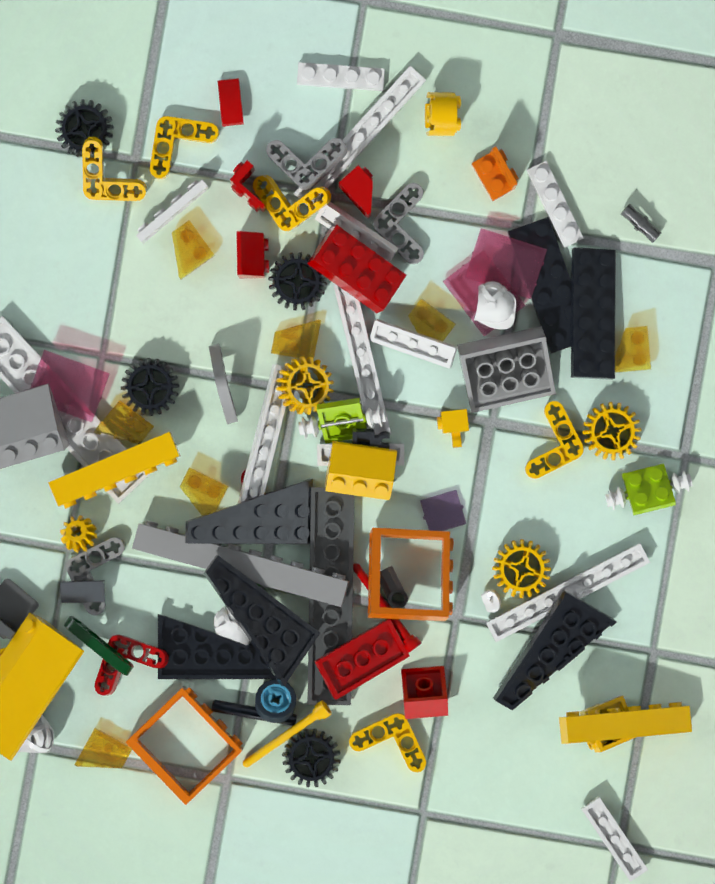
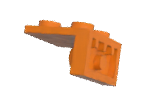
[471,146,519,201]

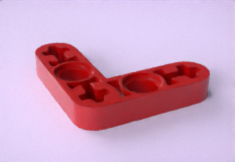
[94,635,169,696]

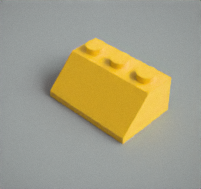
[325,441,397,500]

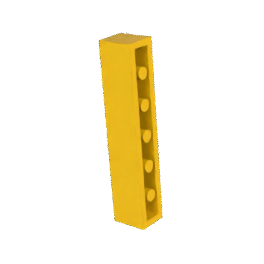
[48,432,181,509]
[559,702,692,744]

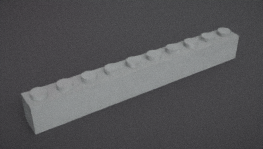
[132,520,350,607]

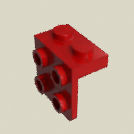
[230,160,266,212]

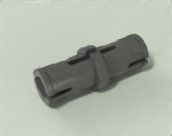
[621,204,662,243]

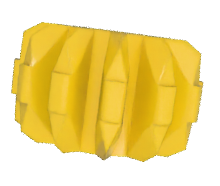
[60,515,97,553]

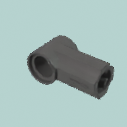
[380,566,408,608]

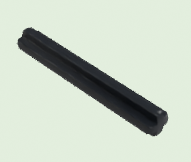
[212,700,297,726]

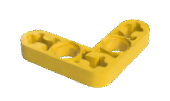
[150,116,219,179]
[82,137,147,201]
[253,175,331,231]
[525,401,584,479]
[349,713,426,772]

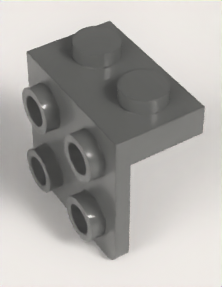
[0,579,39,639]

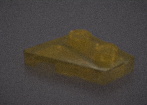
[172,220,215,280]
[408,298,456,342]
[271,320,321,359]
[615,326,652,373]
[94,400,154,444]
[180,467,228,515]
[74,728,132,768]

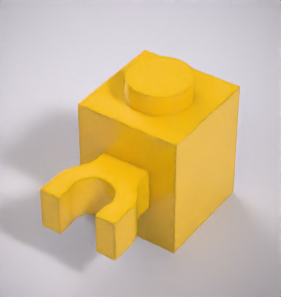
[437,409,469,448]

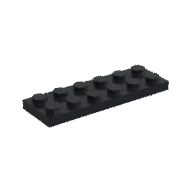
[507,217,571,354]
[571,247,616,380]

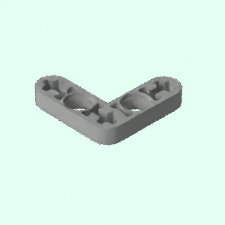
[266,138,347,190]
[373,183,424,264]
[209,344,238,424]
[66,537,125,615]

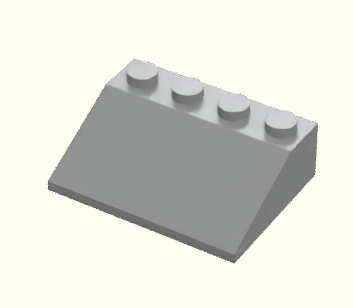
[457,326,556,413]
[0,383,70,469]

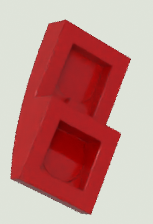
[217,78,244,127]

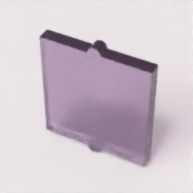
[420,490,466,531]

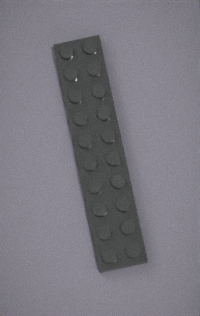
[307,487,354,705]

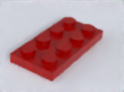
[314,619,410,700]

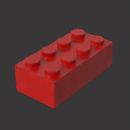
[307,224,407,313]

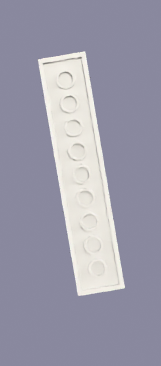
[0,316,150,504]

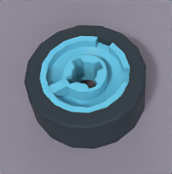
[255,679,296,723]

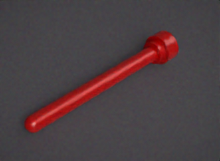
[353,563,422,653]

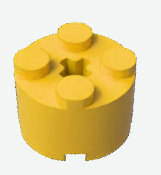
[425,92,461,136]

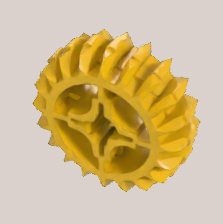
[276,356,334,415]
[582,402,642,460]
[492,539,551,598]

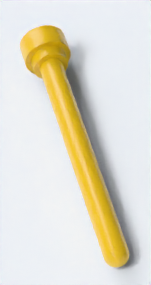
[243,700,332,767]

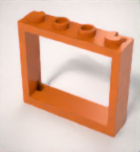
[368,528,454,621]
[126,686,243,805]

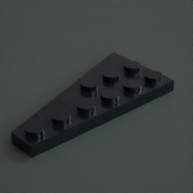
[185,479,313,544]
[204,555,320,686]
[493,590,617,711]
[158,614,276,679]

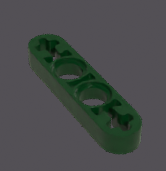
[64,616,134,676]

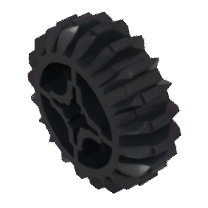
[55,99,114,158]
[268,252,327,311]
[121,358,180,416]
[282,728,341,788]

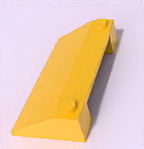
[0,612,84,761]

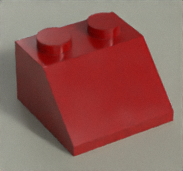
[339,165,373,219]
[236,231,269,279]
[401,666,448,719]

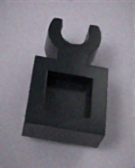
[352,428,390,449]

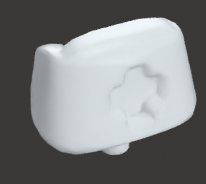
[481,590,501,612]

